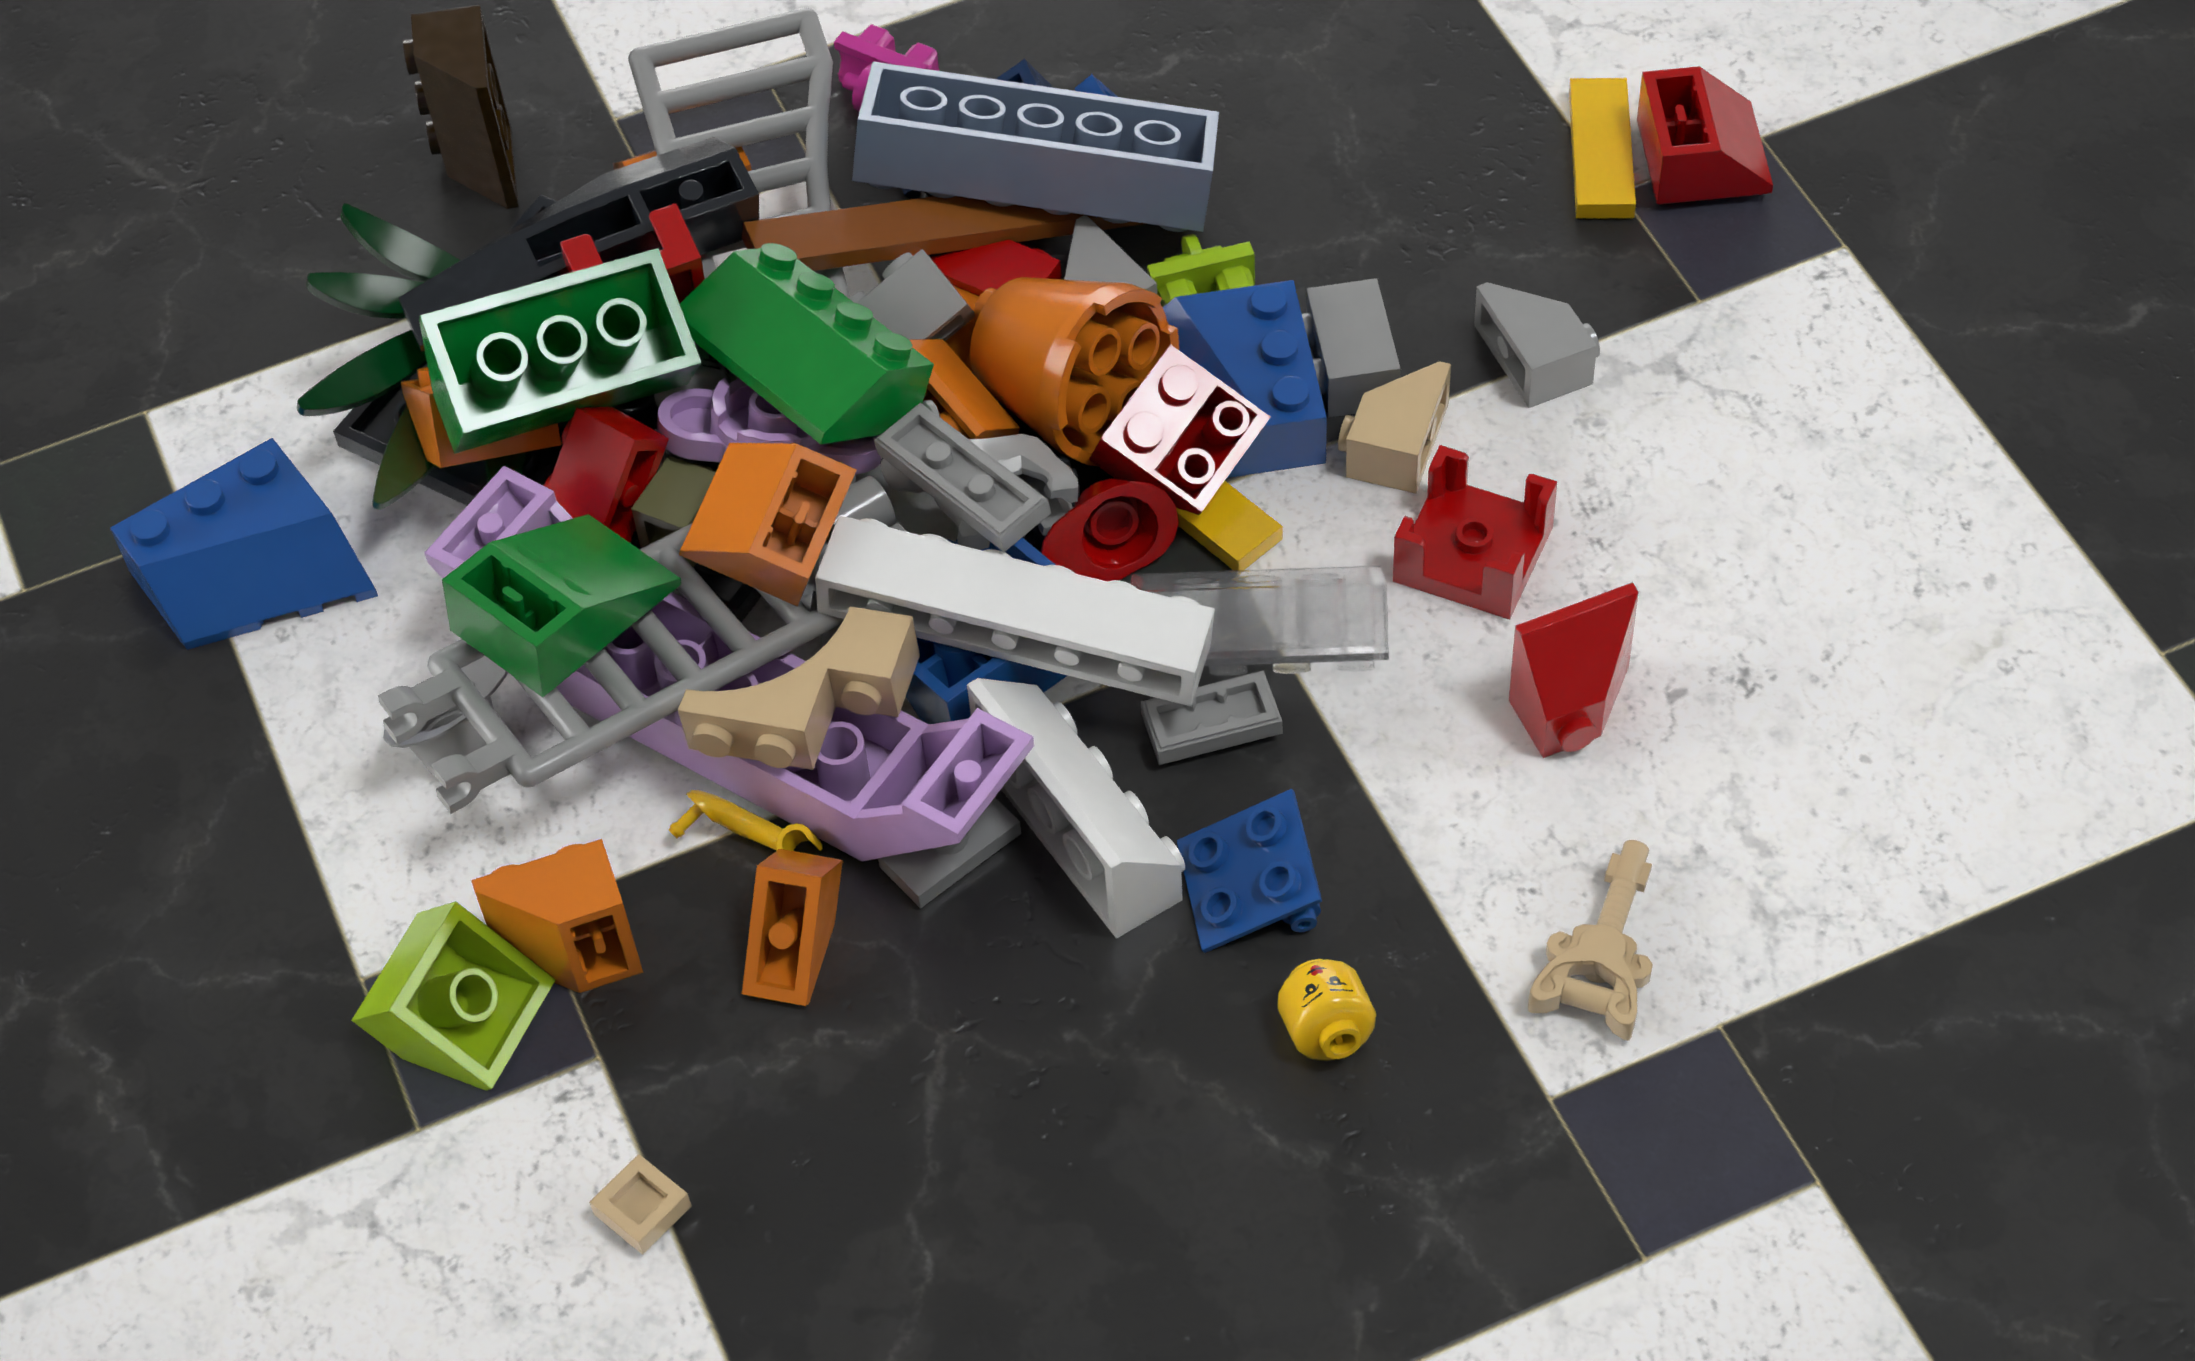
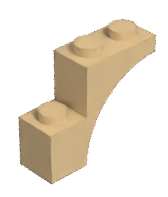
[678,606,920,770]

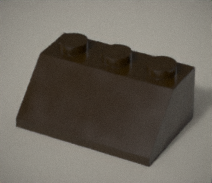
[403,5,519,209]

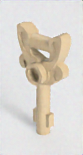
[1528,840,1653,1041]

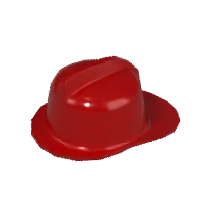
[1041,479,1179,582]

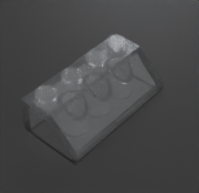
[1131,566,1389,676]

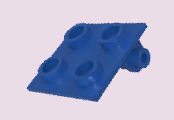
[1177,789,1322,953]

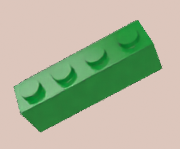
[680,243,934,444]
[419,248,701,454]

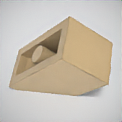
[1338,361,1451,493]

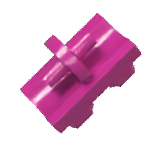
[834,24,939,112]

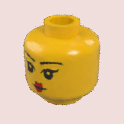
[1277,959,1376,1061]

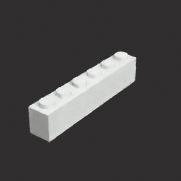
[815,515,1215,707]

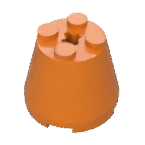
[965,277,1179,466]

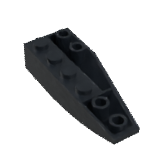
[399,137,759,352]

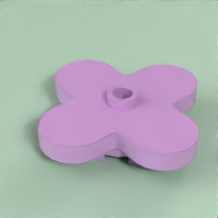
[657,377,881,475]

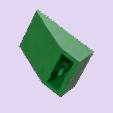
[442,514,681,698]

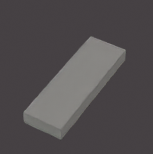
[874,403,1051,552]

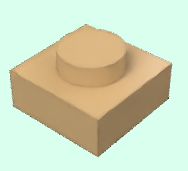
[589,1154,692,1255]

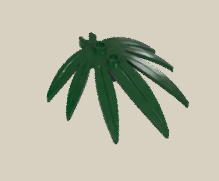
[296,203,526,510]

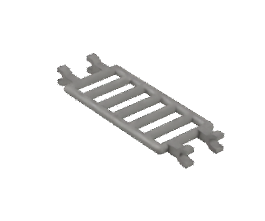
[378,461,907,814]

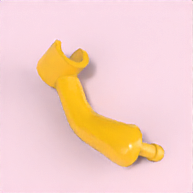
[668,790,822,851]

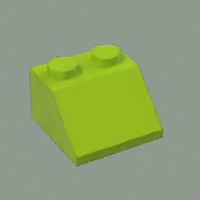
[351,901,556,1091]

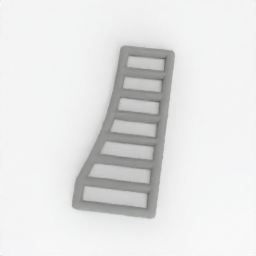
[628,8,850,382]

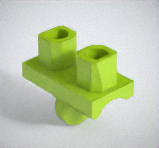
[1147,234,1255,307]

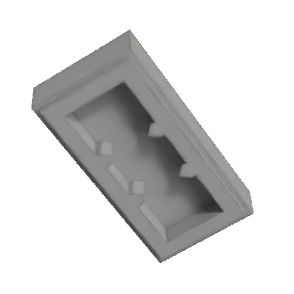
[1141,670,1283,765]
[878,797,1021,909]

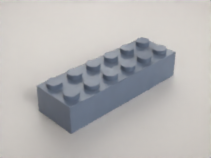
[852,61,1219,232]

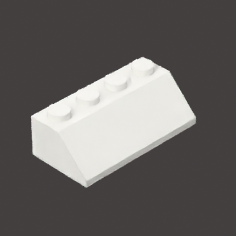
[967,678,1185,939]

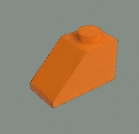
[742,849,843,1006]

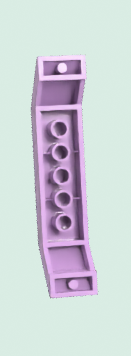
[425,466,1034,861]

